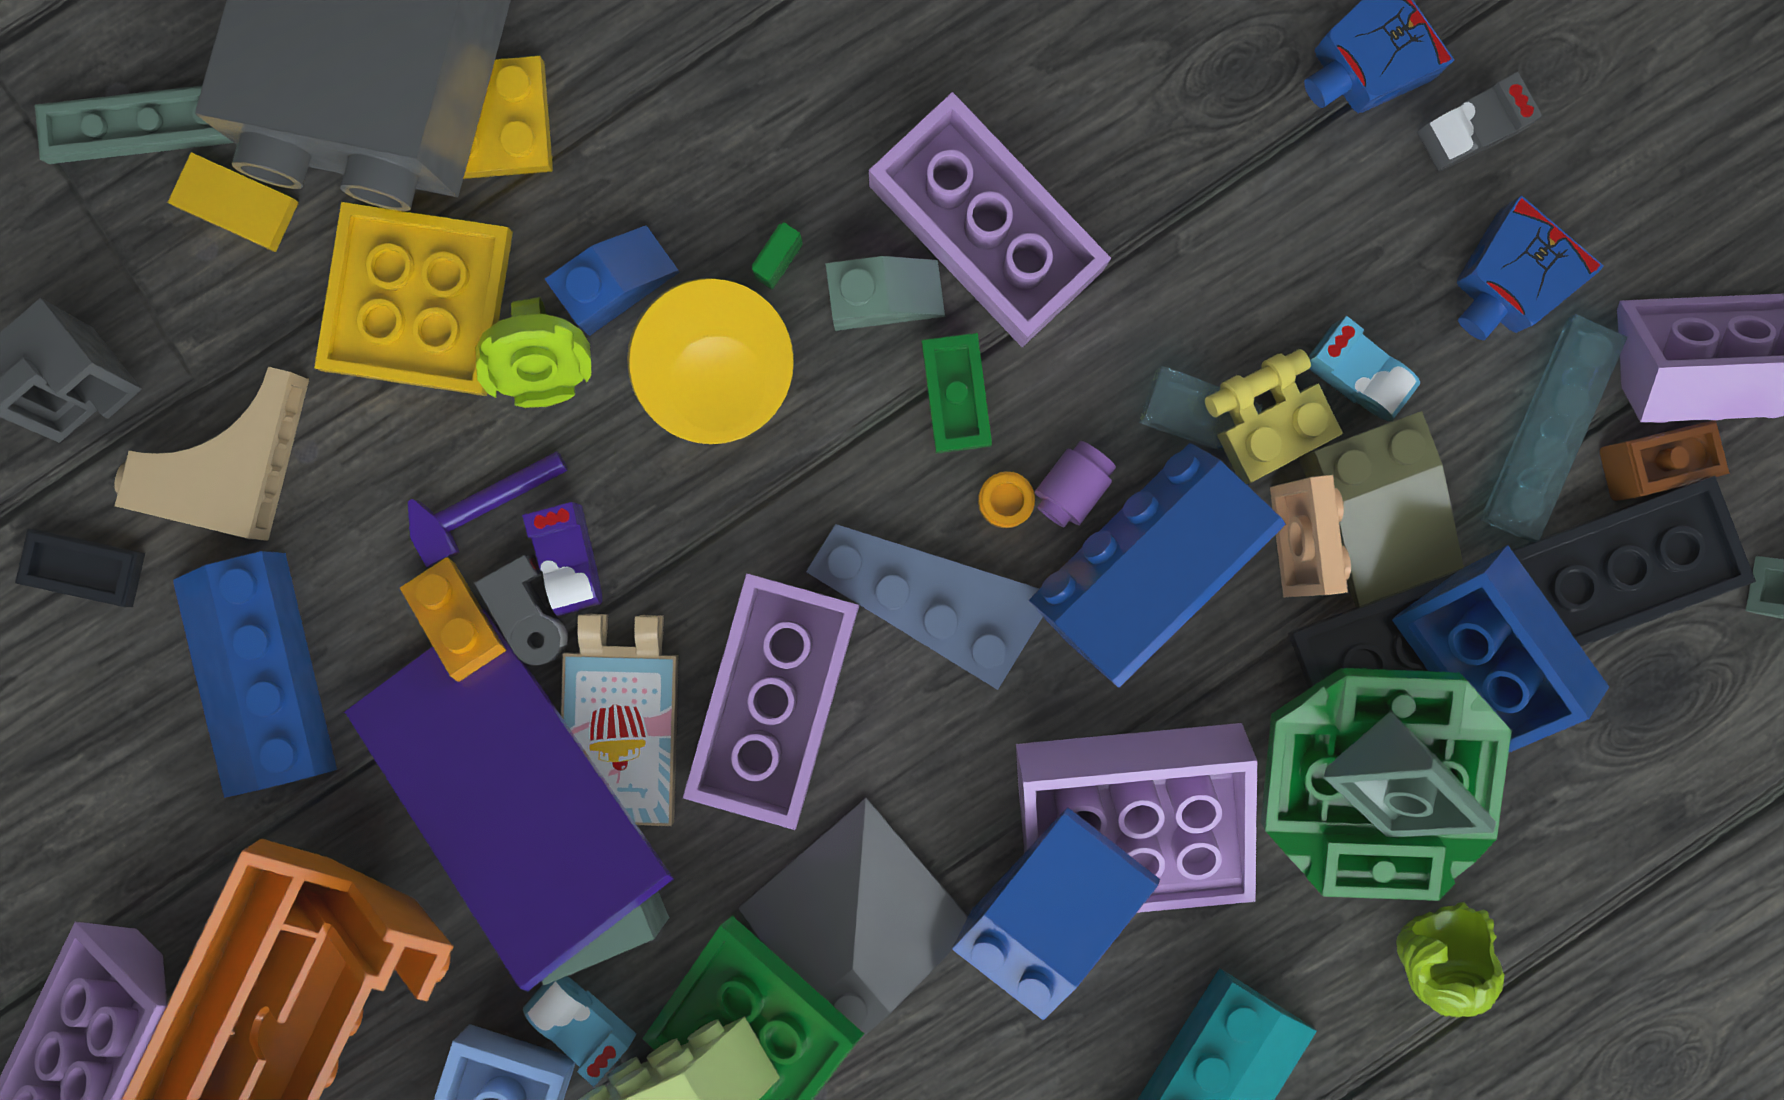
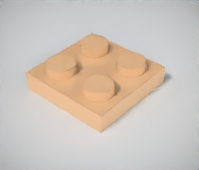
[1270,475,1351,597]

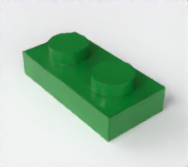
[921,333,992,453]

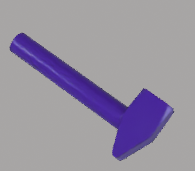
[408,451,568,568]

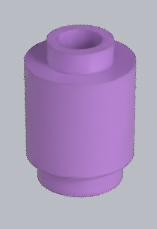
[1035,441,1116,527]

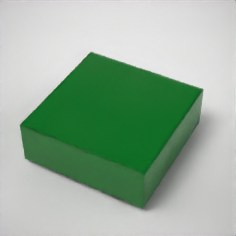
[752,222,803,290]

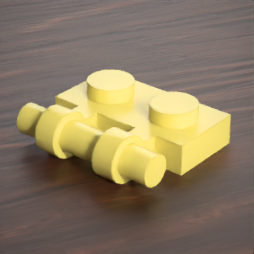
[1204,349,1343,484]

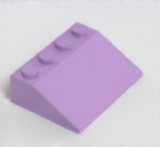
[1016,723,1257,913]
[0,922,167,1100]

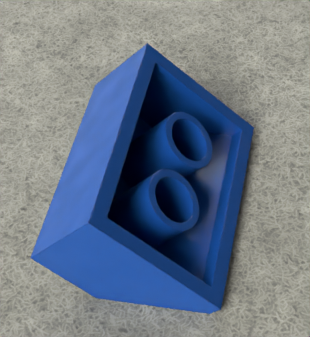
[1392,545,1609,752]

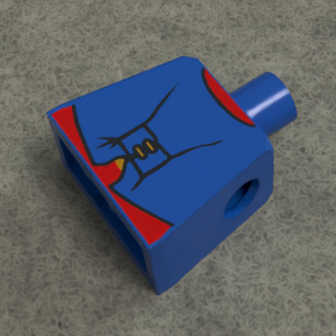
[1304,0,1454,113]
[1457,195,1604,340]

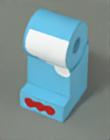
[1308,316,1420,421]
[523,976,636,1087]

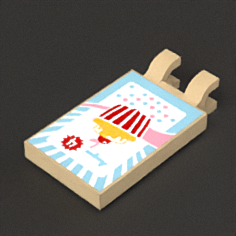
[561,614,679,826]

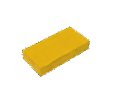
[167,152,299,252]

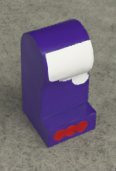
[522,502,602,616]

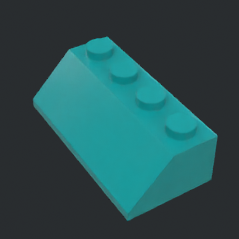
[1137,968,1317,1100]

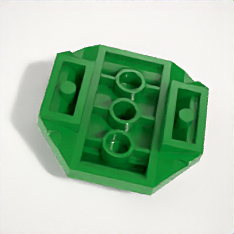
[1261,668,1512,901]

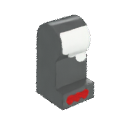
[1417,72,1542,172]
[475,555,568,665]

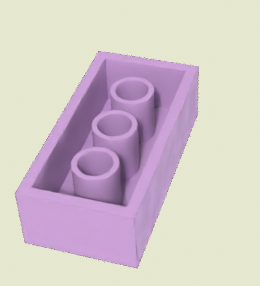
[869,92,1111,347]
[683,573,859,830]

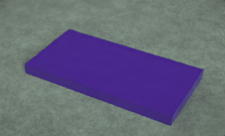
[344,609,674,991]

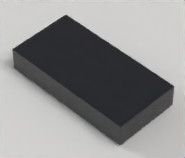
[15,528,145,607]

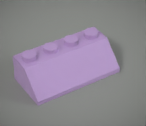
[1617,294,1784,423]

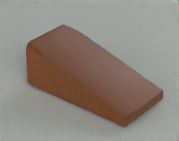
[1599,420,1730,501]

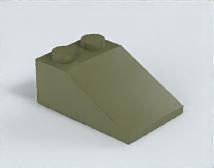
[1299,411,1464,607]

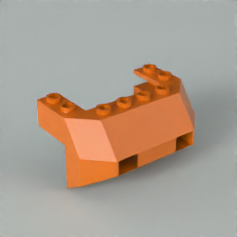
[122,839,453,1100]

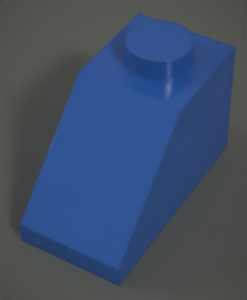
[545,225,679,336]

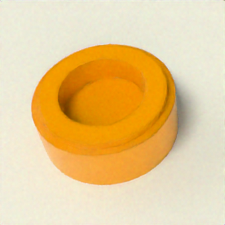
[978,471,1035,528]

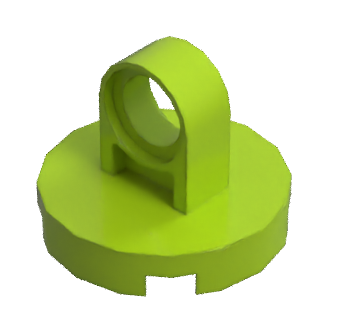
[475,297,591,408]

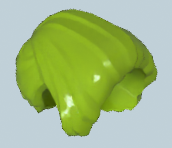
[1396,902,1505,1017]

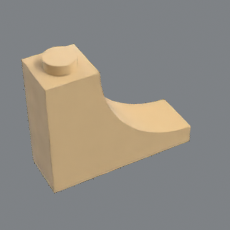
[115,367,309,541]

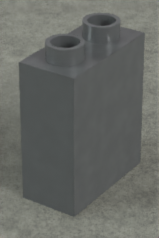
[195,0,511,211]

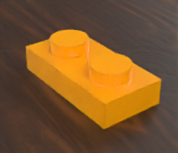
[400,557,507,682]

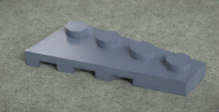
[806,524,1043,690]

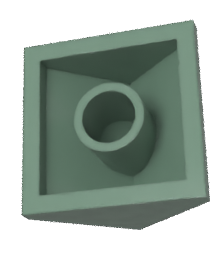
[1324,711,1496,837]

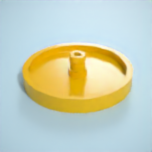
[627,278,793,444]

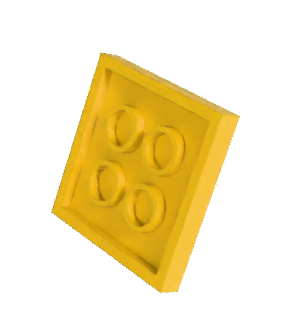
[314,202,513,396]

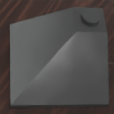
[738,797,968,1040]

